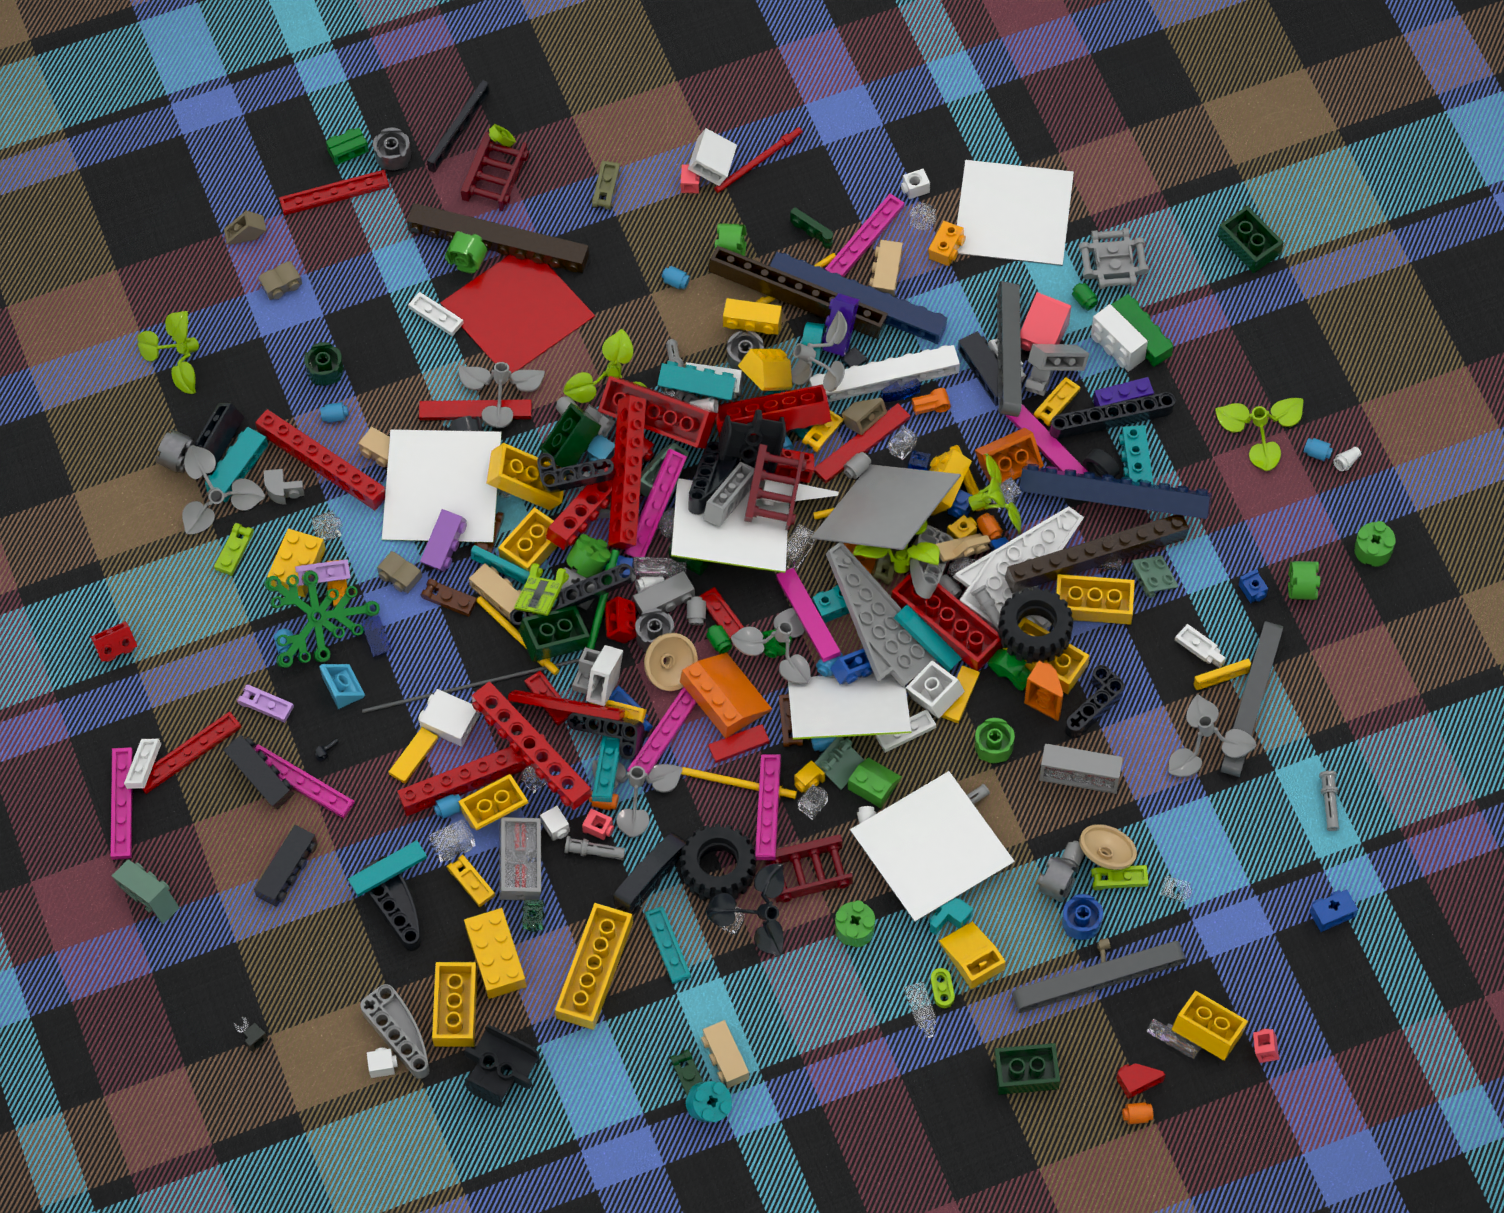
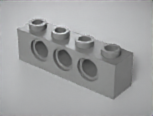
[703,462,755,527]

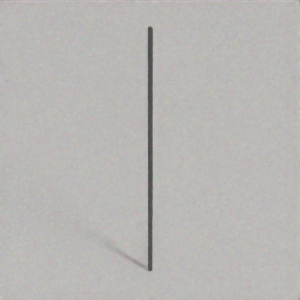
[362,658,580,713]

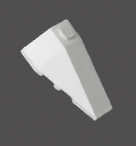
[758,479,839,506]

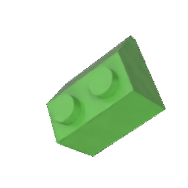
[848,758,902,808]

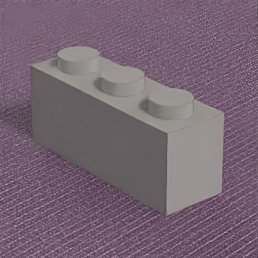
[1028,344,1089,371]
[633,571,695,616]

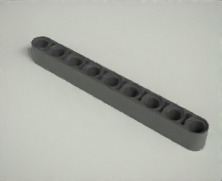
[997,281,1022,417]
[1221,621,1284,777]
[1011,941,1186,1013]

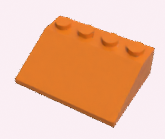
[680,653,772,738]

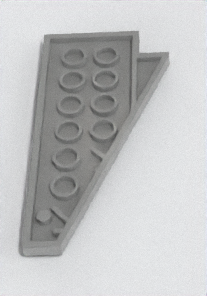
[826,542,937,687]

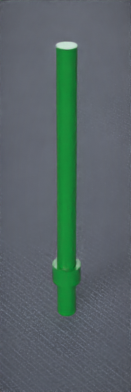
[586,550,620,650]

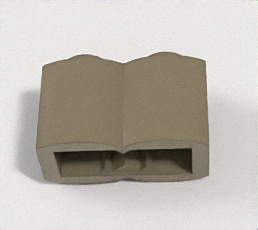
[258,261,302,300]
[377,551,422,593]

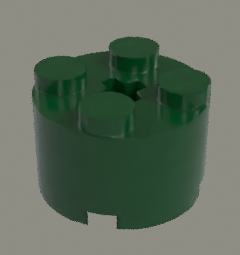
[304,342,344,386]

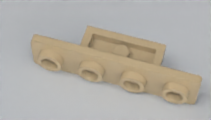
[936,533,991,562]

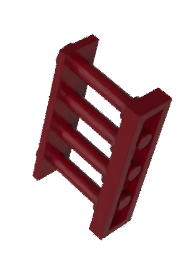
[461,132,529,212]
[744,444,807,530]
[764,834,853,903]

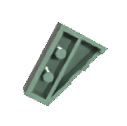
[640,443,689,500]
[112,859,180,924]

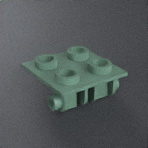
[1132,555,1179,598]
[814,737,864,790]

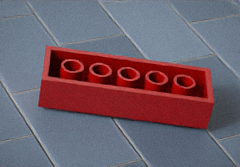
[598,376,717,449]
[716,384,832,437]
[891,573,1003,671]

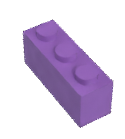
[420,509,467,573]

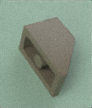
[224,210,266,245]
[841,398,887,435]

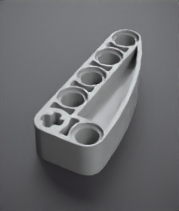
[910,525,954,599]
[360,984,430,1079]

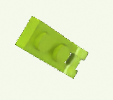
[214,523,254,576]
[1091,865,1149,890]

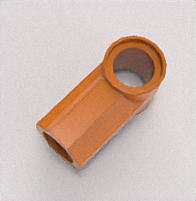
[911,388,951,415]

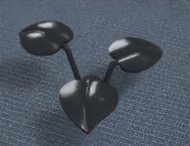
[706,863,784,956]

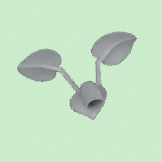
[791,311,847,392]
[459,362,545,428]
[182,445,265,534]
[731,608,811,684]
[1168,694,1257,777]
[592,760,682,838]

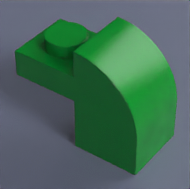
[987,649,1031,690]

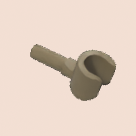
[1097,938,1111,963]

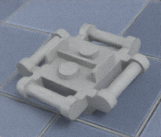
[1079,228,1149,289]

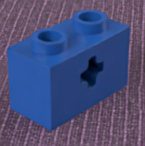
[1310,889,1358,932]

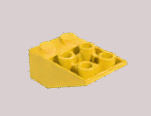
[939,921,1006,989]

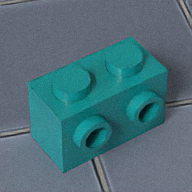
[812,585,849,623]

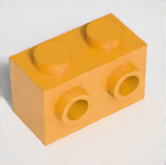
[928,221,966,266]

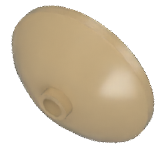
[644,633,698,691]
[1079,825,1137,870]

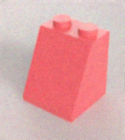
[1020,292,1071,351]

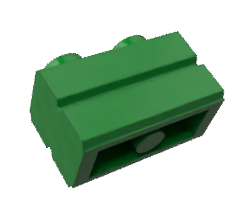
[326,128,369,165]

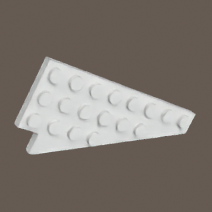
[953,506,1084,630]

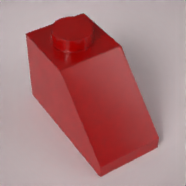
[1116,1063,1165,1099]

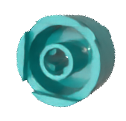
[686,1081,732,1123]

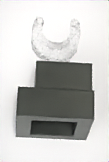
[234,1016,268,1052]

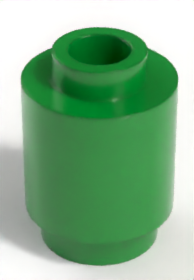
[1072,283,1098,311]
[706,625,732,654]

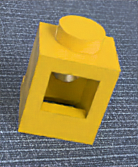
[947,515,977,539]
[794,760,825,793]

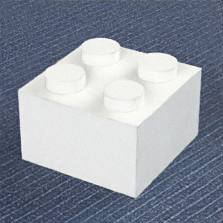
[906,661,965,719]

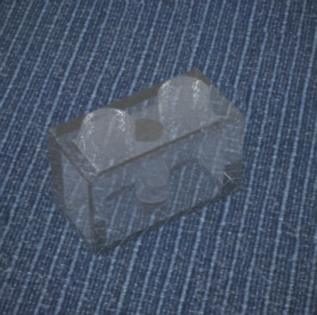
[786,524,815,571]
[428,819,476,862]

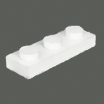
[408,292,464,336]
[876,709,936,753]
[124,739,161,789]

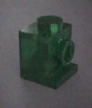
[522,900,545,932]

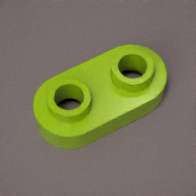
[489,124,516,147]
[931,968,955,1008]

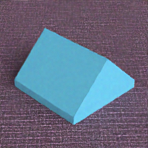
[319,664,365,709]

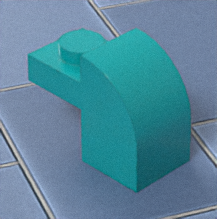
[802,322,825,364]
[929,898,973,935]

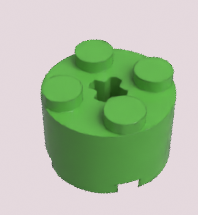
[715,223,747,256]
[445,231,487,273]
[1354,521,1395,567]
[566,534,611,578]
[1288,561,1320,600]
[974,718,1015,763]
[835,900,875,947]

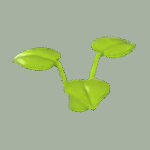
[137,311,199,394]
[563,329,646,403]
[1216,398,1303,471]
[968,453,1022,535]
[853,520,940,573]

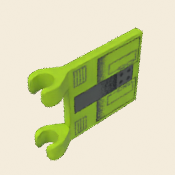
[514,563,569,616]

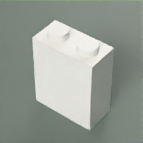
[688,128,737,186]
[586,645,623,706]
[418,689,480,747]

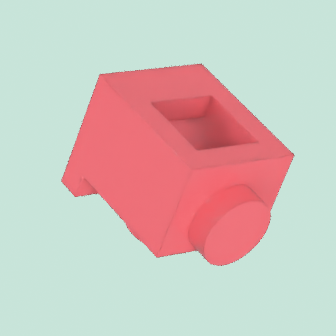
[681,164,700,193]
[582,809,614,840]
[1253,1029,1280,1063]

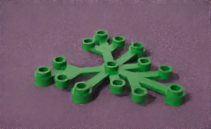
[264,571,380,668]

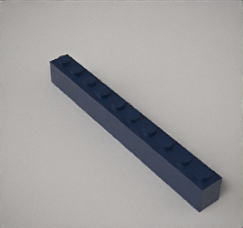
[770,252,948,344]
[1020,464,1212,519]

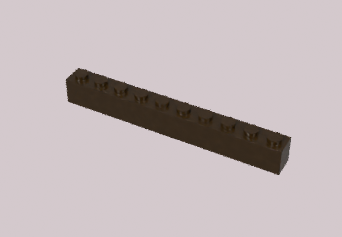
[407,203,589,273]
[708,245,888,339]
[1004,514,1189,593]

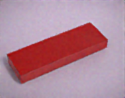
[698,587,744,639]
[524,670,573,726]
[708,724,770,764]

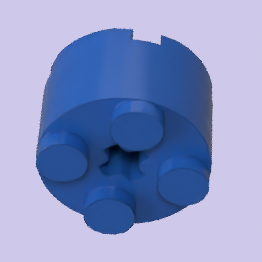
[1062,894,1103,940]

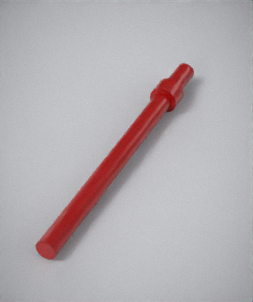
[714,127,803,193]

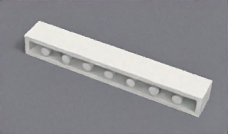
[809,345,960,402]

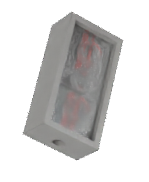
[1039,744,1123,794]
[499,817,541,901]

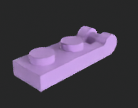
[295,559,351,586]
[237,685,294,723]

